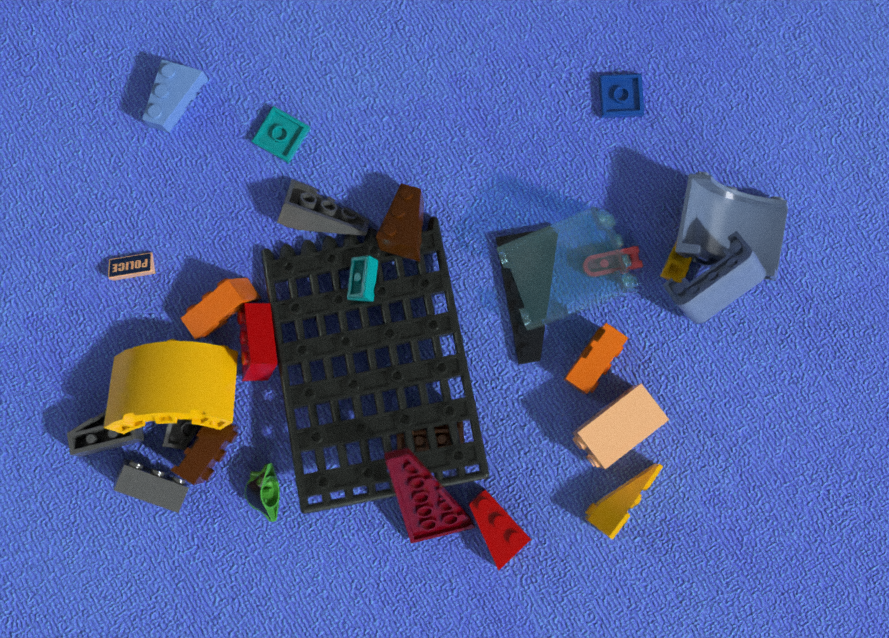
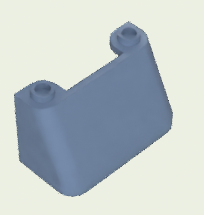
[663,231,766,324]

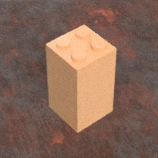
[572,383,669,469]

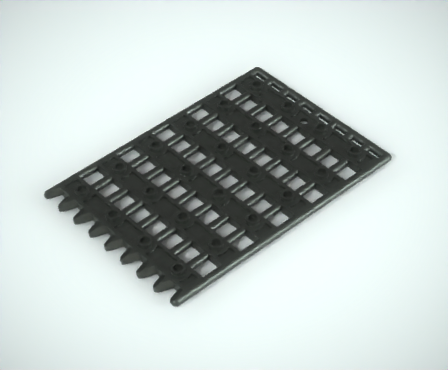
[261,217,489,514]

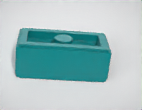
[347,255,378,302]

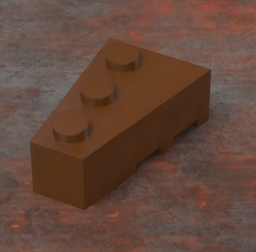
[170,422,239,485]

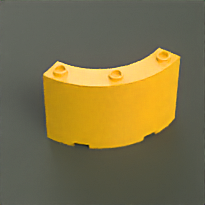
[104,339,238,434]

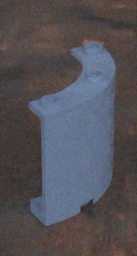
[675,171,789,281]

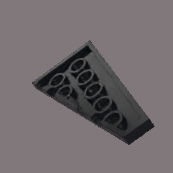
[495,227,559,365]

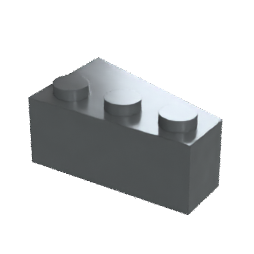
[67,409,145,457]
[113,458,189,513]

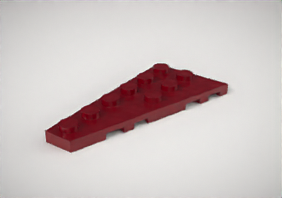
[384,447,475,544]

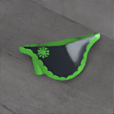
[245,463,280,522]

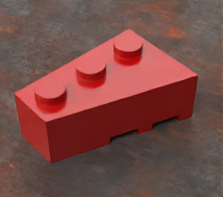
[237,303,278,381]
[468,488,531,571]

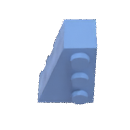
[142,59,208,133]

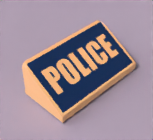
[108,252,156,281]

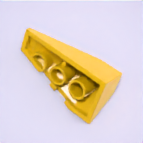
[585,463,663,540]

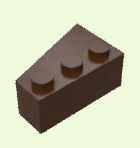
[376,183,424,262]

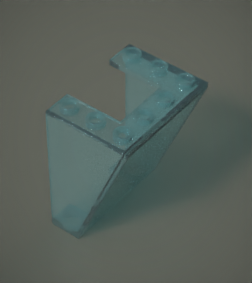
[497,207,640,330]

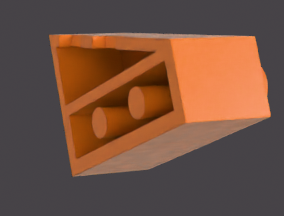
[180,278,262,340]
[563,323,628,395]

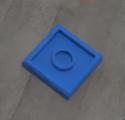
[599,73,644,118]

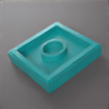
[251,106,311,164]

